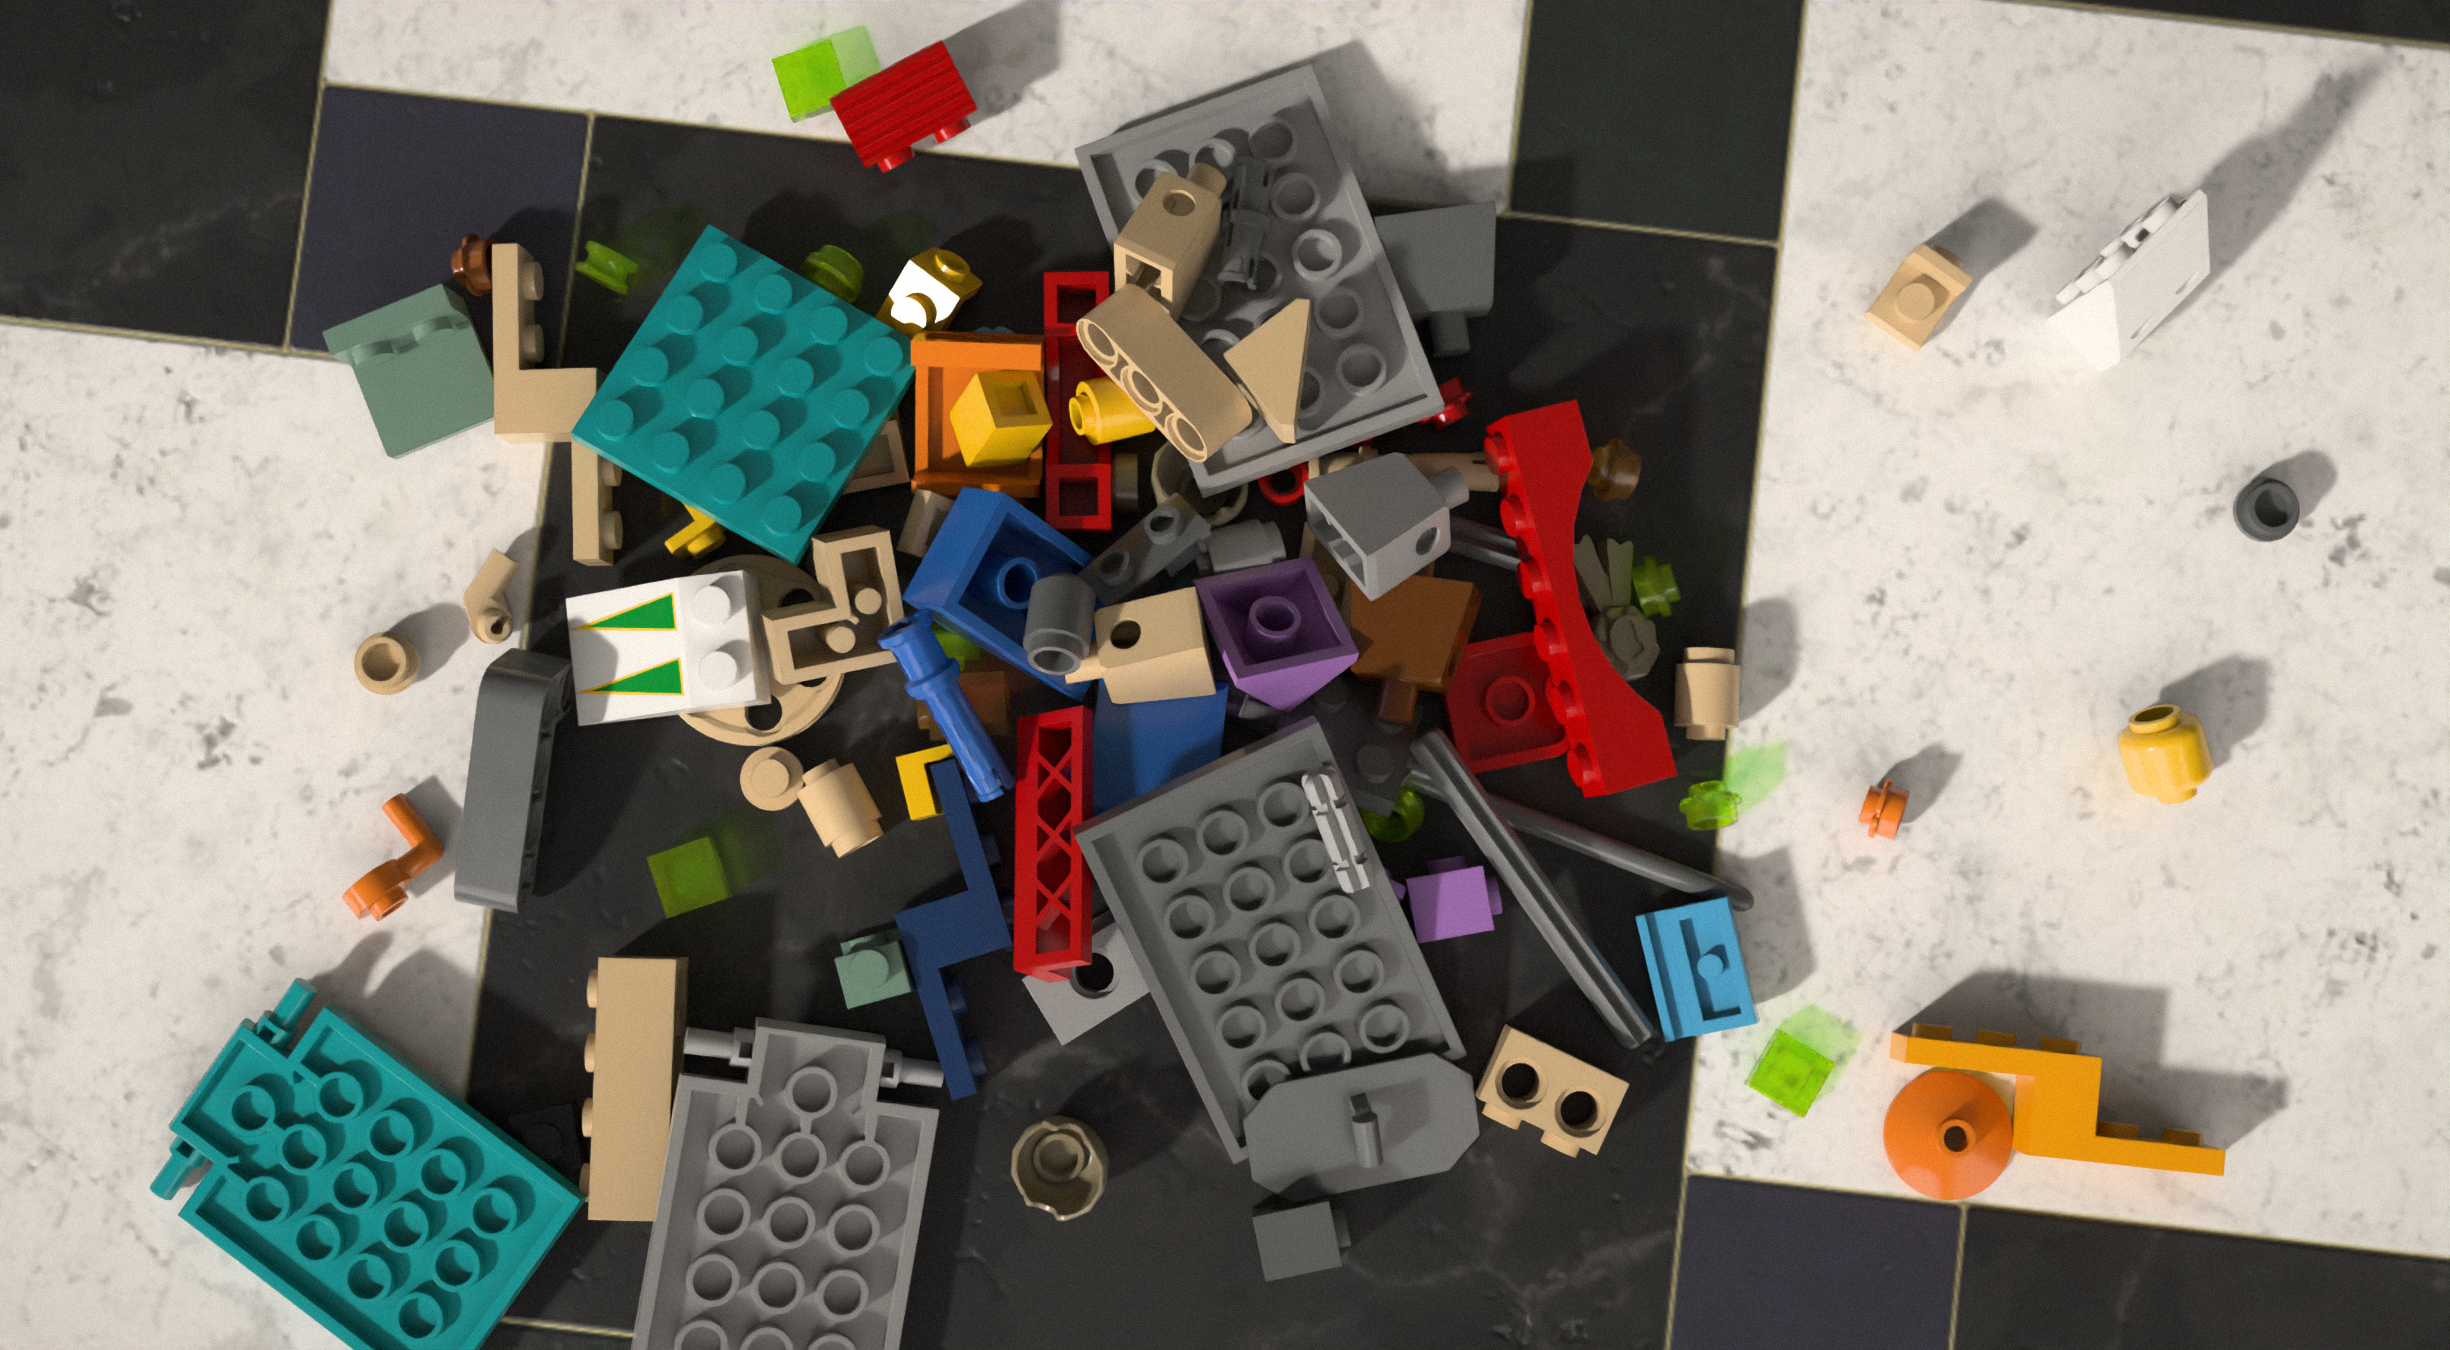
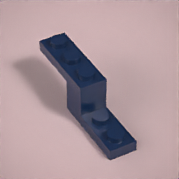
[894,758,1015,1101]

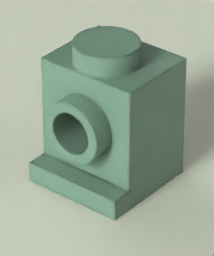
[834,928,917,1009]

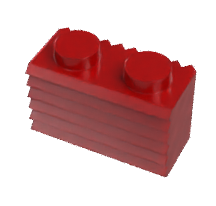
[828,40,978,173]

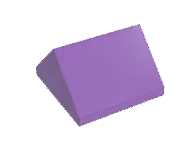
[1191,556,1359,713]

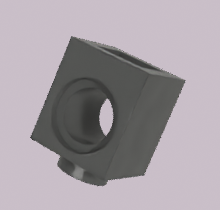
[1252,1195,1351,1282]

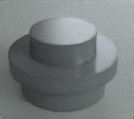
[2233,478,2300,542]

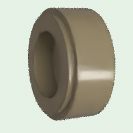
[1112,453,1139,517]

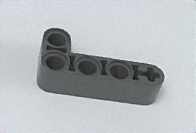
[454,648,575,914]

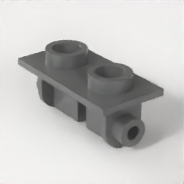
[1077,492,1214,608]

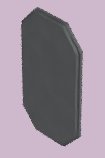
[1243,1051,1480,1202]

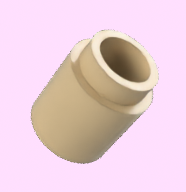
[1674,647,1741,740]
[796,758,884,858]

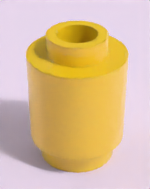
[1069,376,1156,445]

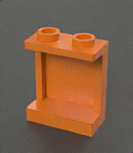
[911,330,1046,506]

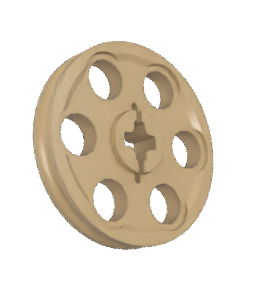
[678,554,846,746]

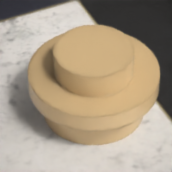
[354,631,420,695]
[740,747,805,811]

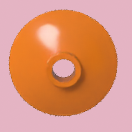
[1883,1071,2013,1200]

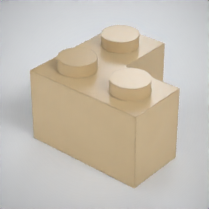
[758,525,904,685]

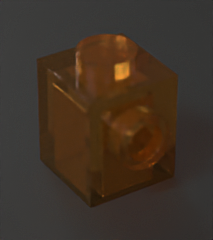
[917,671,1013,742]

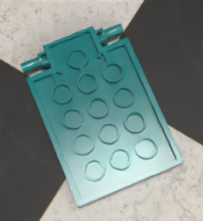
[150,978,588,1350]

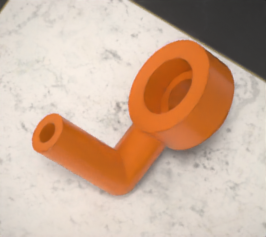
[342,793,444,921]

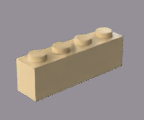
[579,955,689,1221]

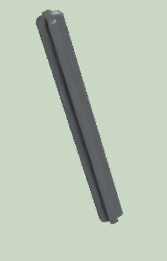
[1410,727,1654,1049]

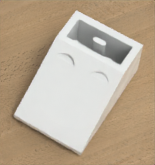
[2047,188,2210,373]

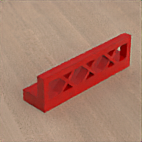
[1014,705,1093,983]

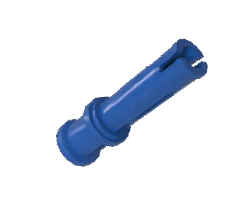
[877,609,1016,802]

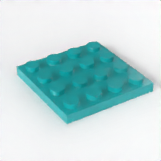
[570,224,916,567]

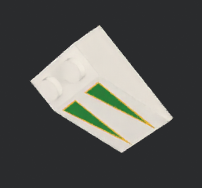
[566,570,771,726]

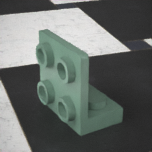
[322,283,494,459]

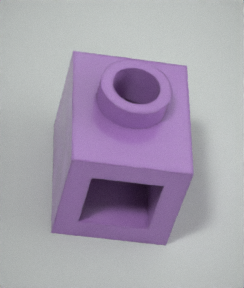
[1402,855,1502,943]

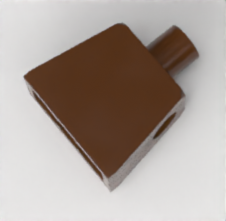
[1351,575,1482,724]

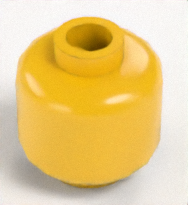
[2118,704,2214,804]

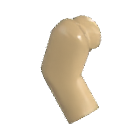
[463,548,521,644]

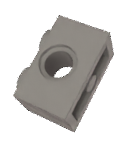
[1022,910,1150,1046]

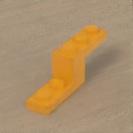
[1890,1023,2226,1176]

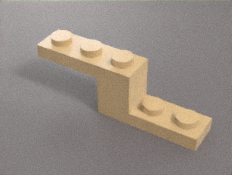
[492,243,623,566]

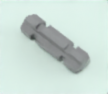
[1301,765,1376,893]

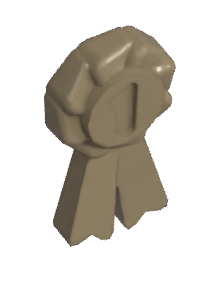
[1574,534,1660,682]

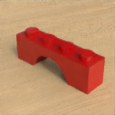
[1044,271,1113,538]

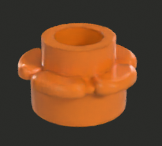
[1858,778,1910,840]

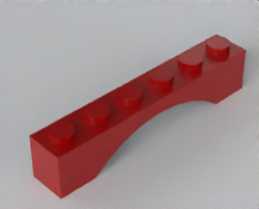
[1484,399,1678,798]

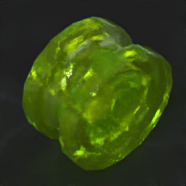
[574,240,640,295]

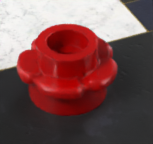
[1418,376,1474,430]

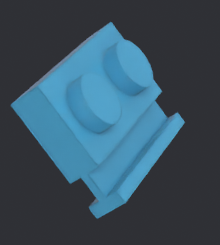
[1636,895,1760,1042]

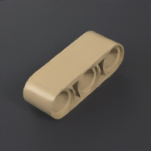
[1076,283,1252,463]

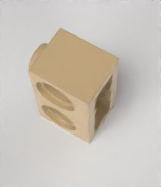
[1474,1024,1629,1158]

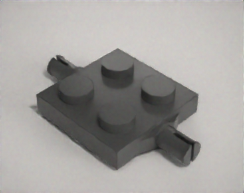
[1238,675,1437,818]

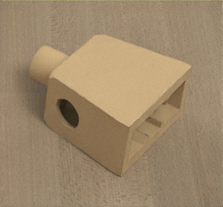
[1114,163,1227,322]
[1065,587,1217,704]

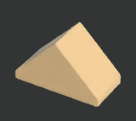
[1224,298,1312,444]

